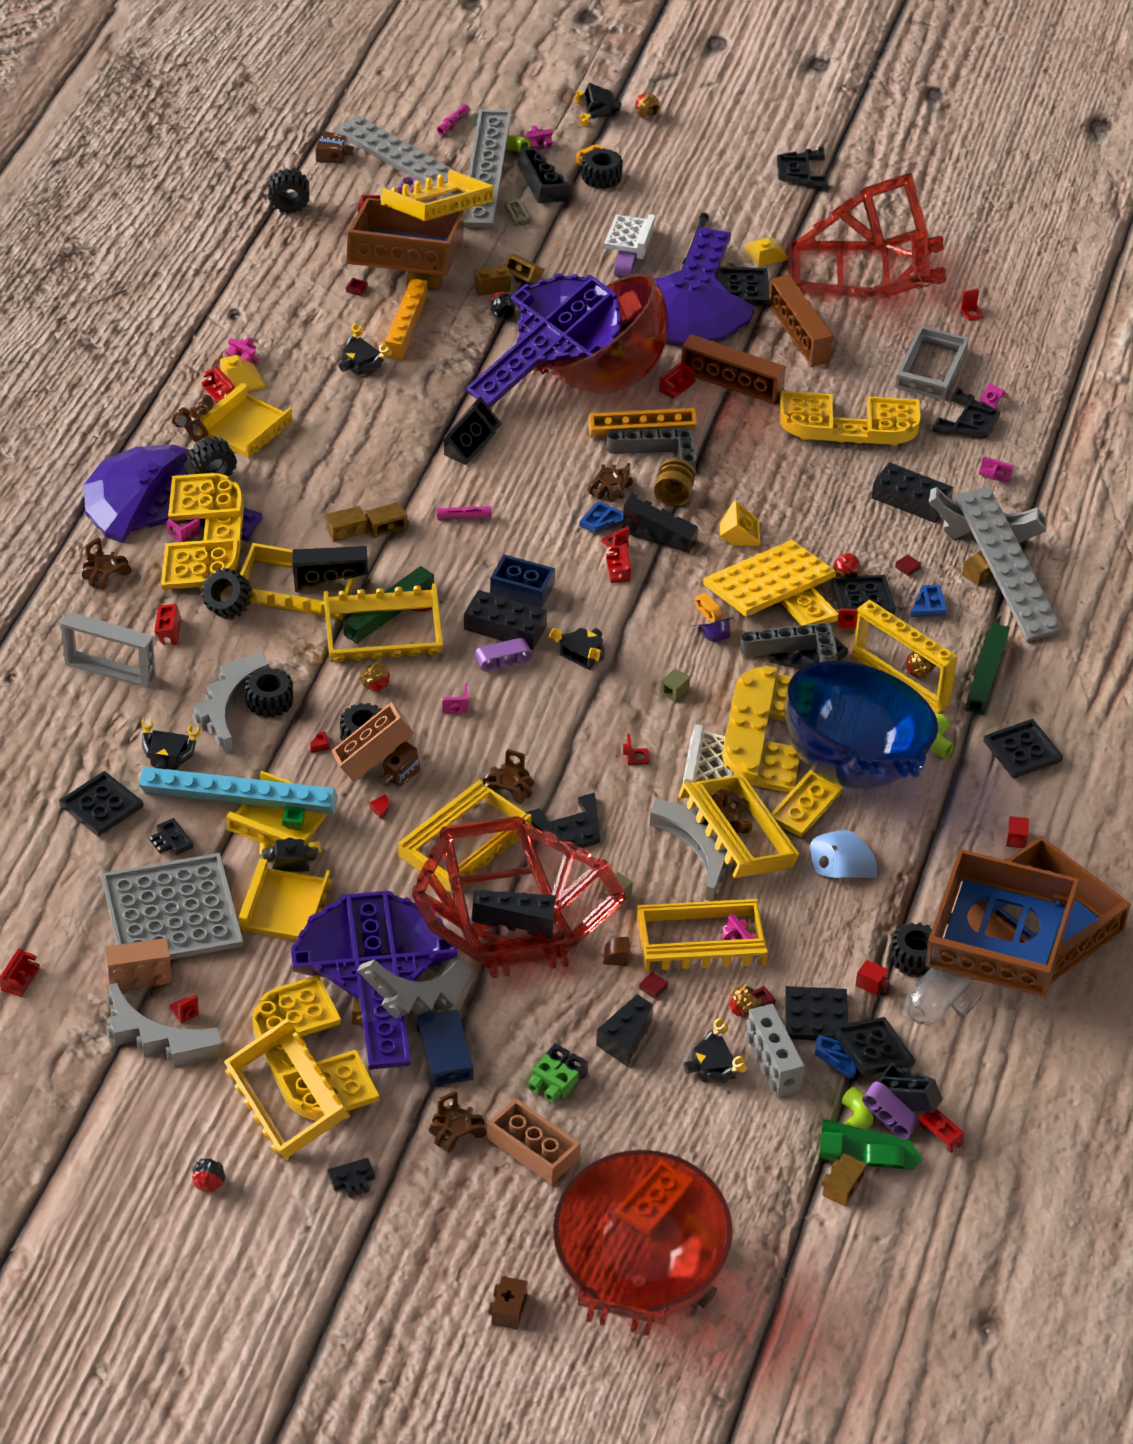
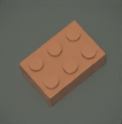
[105,938,172,991]

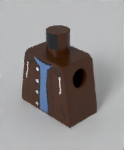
[315,131,355,163]
[379,742,421,787]

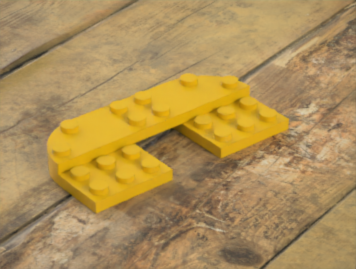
[779,391,920,446]
[161,473,244,592]
[722,666,813,794]
[253,975,379,1121]

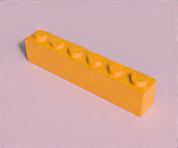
[385,278,427,360]
[588,408,697,438]

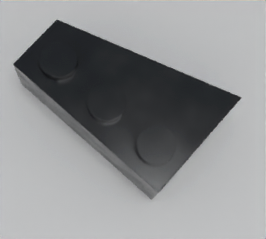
[596,994,653,1067]
[877,1062,943,1113]

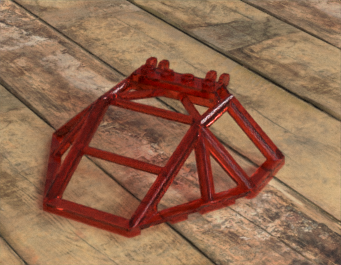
[788,172,947,299]
[412,816,626,978]

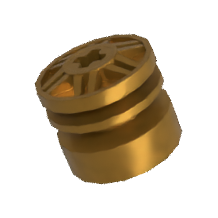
[654,458,696,507]

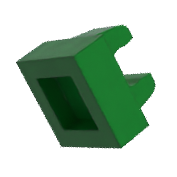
[282,806,306,830]

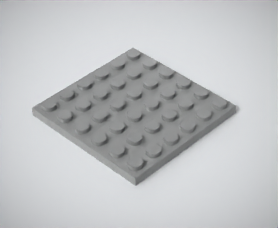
[101,853,244,960]

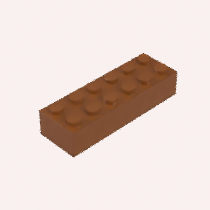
[769,275,833,367]
[681,334,786,405]

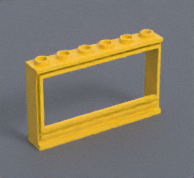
[381,170,494,221]
[240,543,358,620]
[324,583,443,662]
[851,600,958,714]
[678,773,799,878]
[398,779,532,893]
[637,899,768,973]
[224,1018,351,1161]

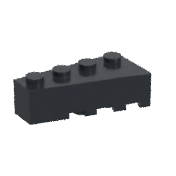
[517,147,572,203]
[622,493,698,553]
[292,546,368,592]
[471,890,555,939]

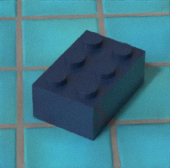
[490,554,555,608]

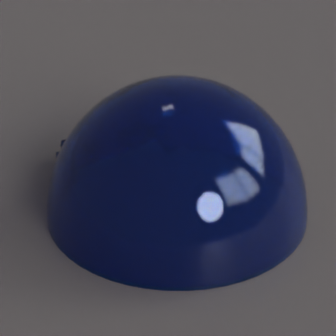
[785,661,938,789]

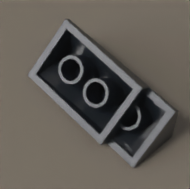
[443,396,502,465]

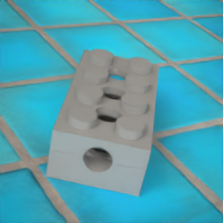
[745,1004,804,1098]

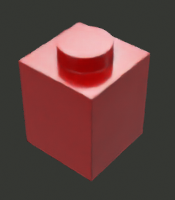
[1006,816,1029,848]
[855,959,889,996]

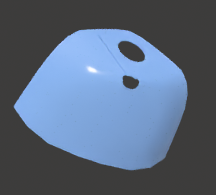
[810,830,877,878]

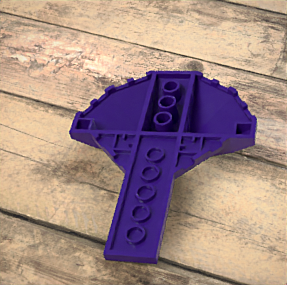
[619,227,754,347]
[466,273,623,408]
[84,444,263,543]
[291,891,458,1070]

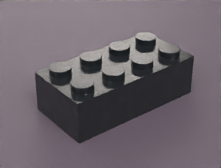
[872,462,954,523]
[464,590,547,650]

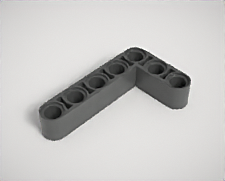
[606,428,697,472]
[740,623,837,671]

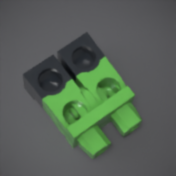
[528,1043,588,1103]

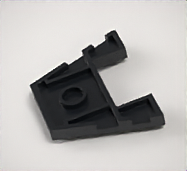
[776,146,828,190]
[932,387,1000,438]
[769,636,848,673]
[525,793,600,854]

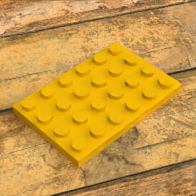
[703,540,836,617]

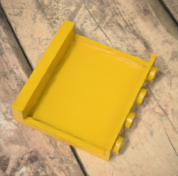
[198,383,293,458]
[226,771,328,847]
[239,859,333,941]

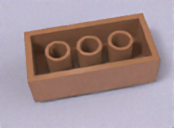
[331,702,414,782]
[487,1098,581,1185]

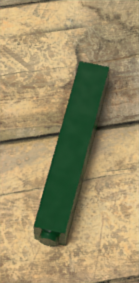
[343,566,434,644]
[965,623,1010,716]

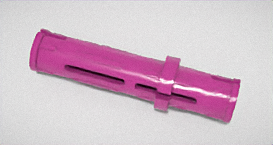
[436,104,470,136]
[437,505,492,519]

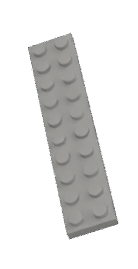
[464,109,512,228]
[335,115,464,198]
[956,486,1062,642]

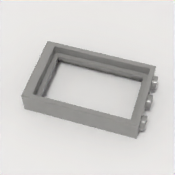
[895,326,969,401]
[60,612,156,688]

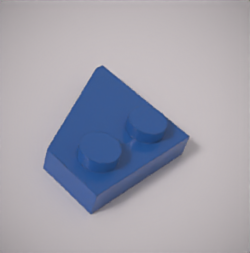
[579,501,623,533]
[911,585,947,617]
[814,1035,856,1079]

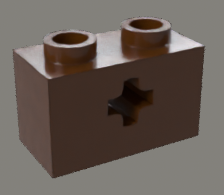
[488,1276,528,1330]

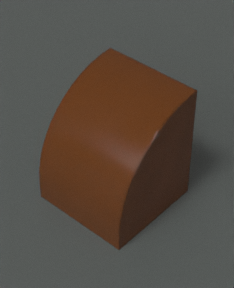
[603,937,629,966]

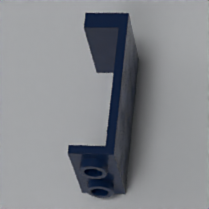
[417,1009,474,1087]

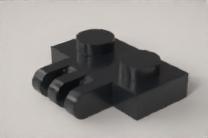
[149,818,193,855]
[327,1158,375,1198]

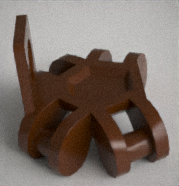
[171,395,214,442]
[587,463,633,501]
[81,537,132,590]
[482,749,535,804]
[703,789,752,833]
[429,1091,487,1153]

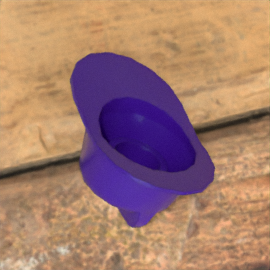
[690,617,733,642]

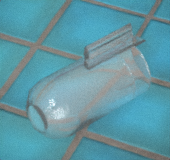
[904,968,983,1025]

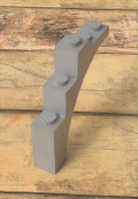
[929,487,1048,543]
[192,652,269,753]
[649,798,737,901]
[357,957,472,1018]
[106,983,223,1067]

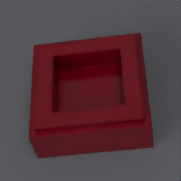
[346,278,368,296]
[895,554,921,576]
[639,972,668,998]
[751,986,776,1006]

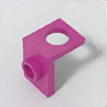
[979,383,1008,409]
[167,518,201,542]
[442,683,468,713]

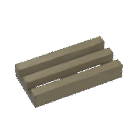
[504,199,531,226]

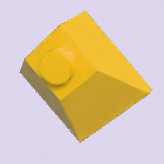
[744,238,789,267]
[220,355,266,392]
[720,500,761,546]

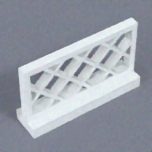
[604,214,655,259]
[682,724,733,795]

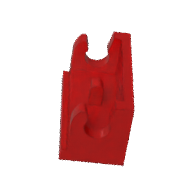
[659,361,696,399]
[201,366,235,403]
[606,543,631,583]
[154,604,182,645]
[0,948,40,997]
[918,1108,964,1153]

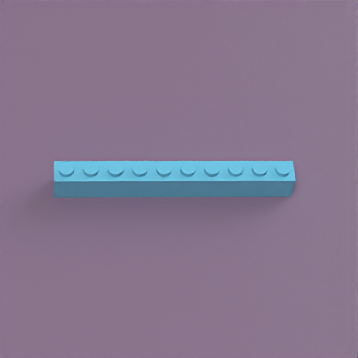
[139,767,338,814]

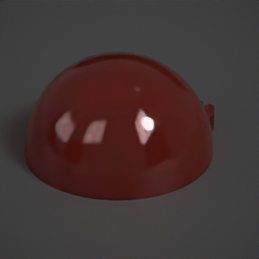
[533,273,669,393]
[553,1150,733,1336]

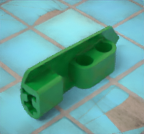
[820,1119,923,1170]

